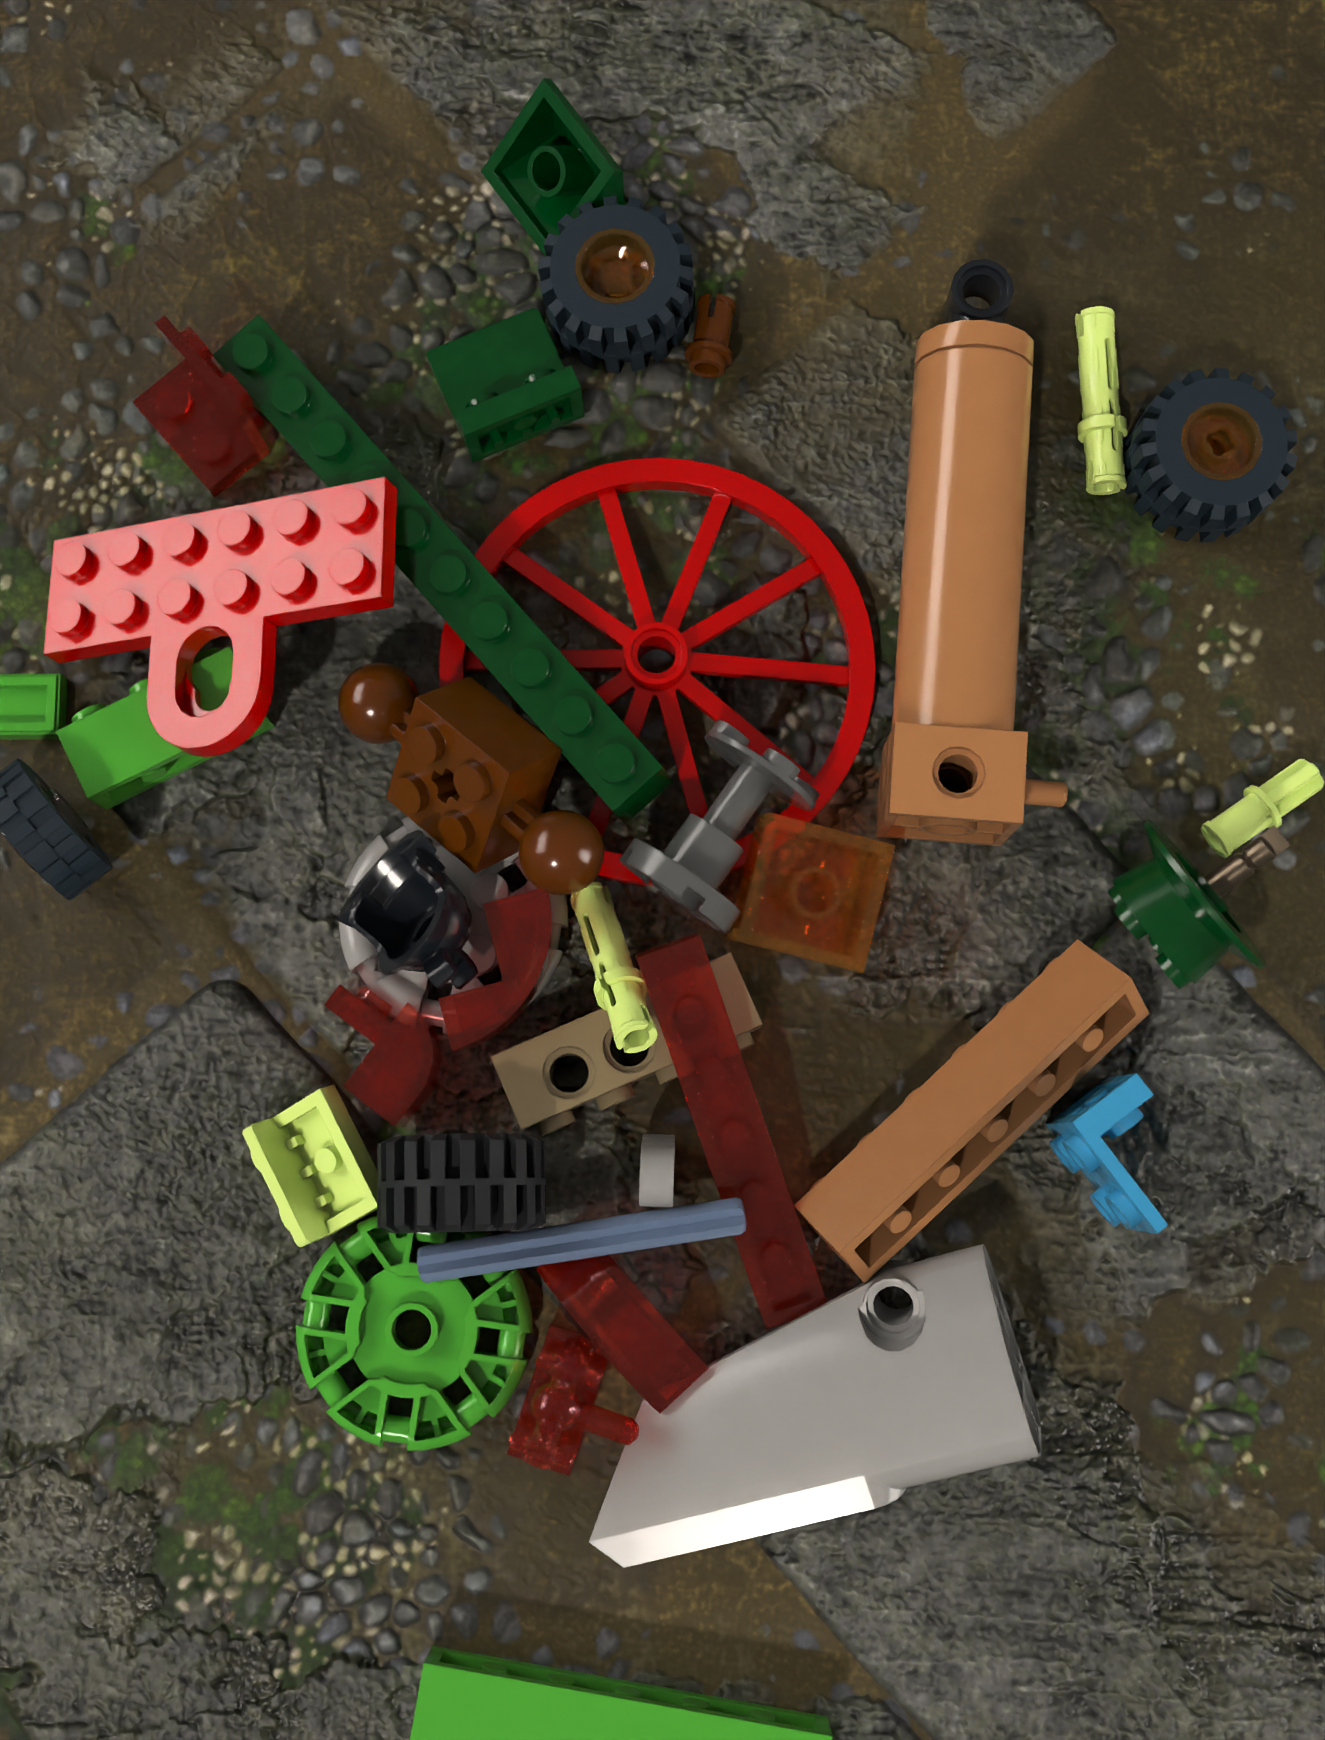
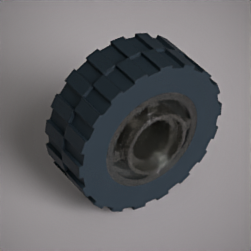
[0,758,113,901]

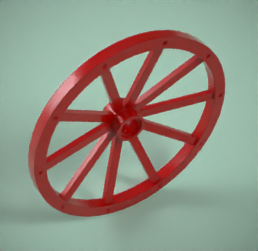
[439,458,876,886]

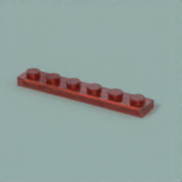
[635,933,827,1329]

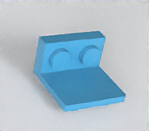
[1046,1073,1168,1234]

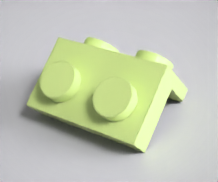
[242,1085,377,1247]

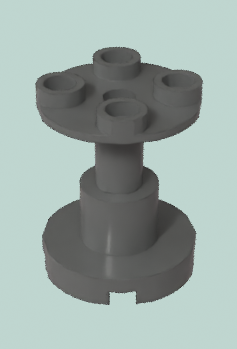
[619,719,820,934]

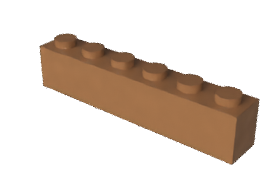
[794,939,1150,1283]

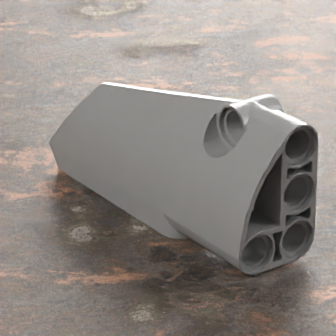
[589,1243,1041,1568]

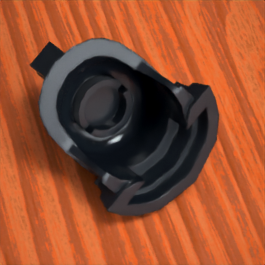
[337,830,478,990]

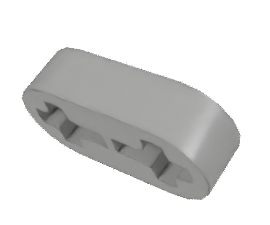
[639,1134,675,1207]

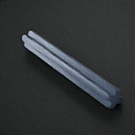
[417,1197,747,1283]

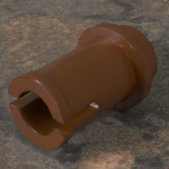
[685,293,736,378]

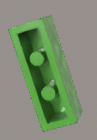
[56,646,275,810]

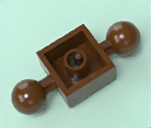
[338,662,604,895]

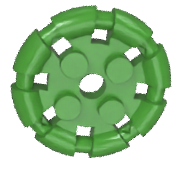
[296,1215,533,1451]

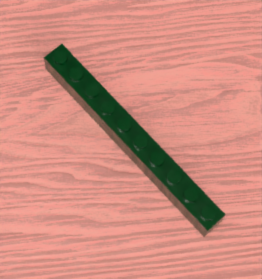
[212,314,673,824]

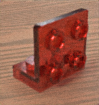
[132,315,270,498]

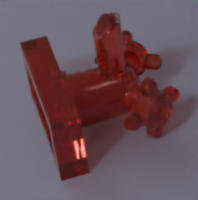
[507,1323,639,1476]

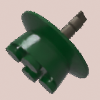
[1108,819,1291,989]

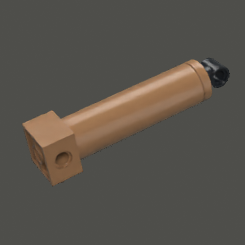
[876,259,1068,846]

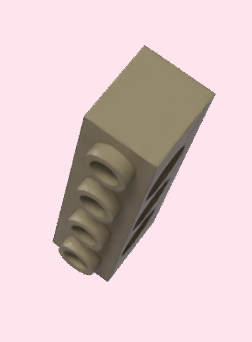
[490,952,763,1137]

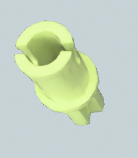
[1201,759,1324,858]

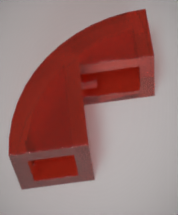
[438,889,554,1052]
[536,1254,709,1414]

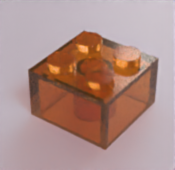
[726,812,895,973]

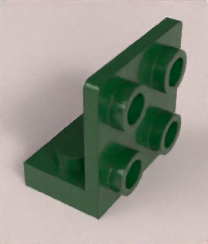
[427,308,585,463]

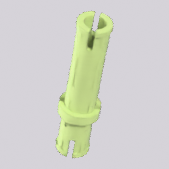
[1075,306,1128,495]
[570,882,658,1053]

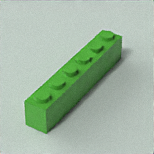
[410,1646,833,1740]

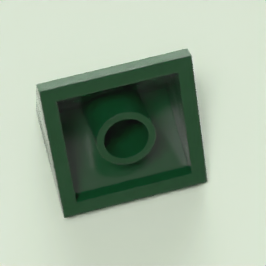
[481,78,625,257]

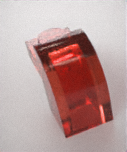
[324,984,441,1127]

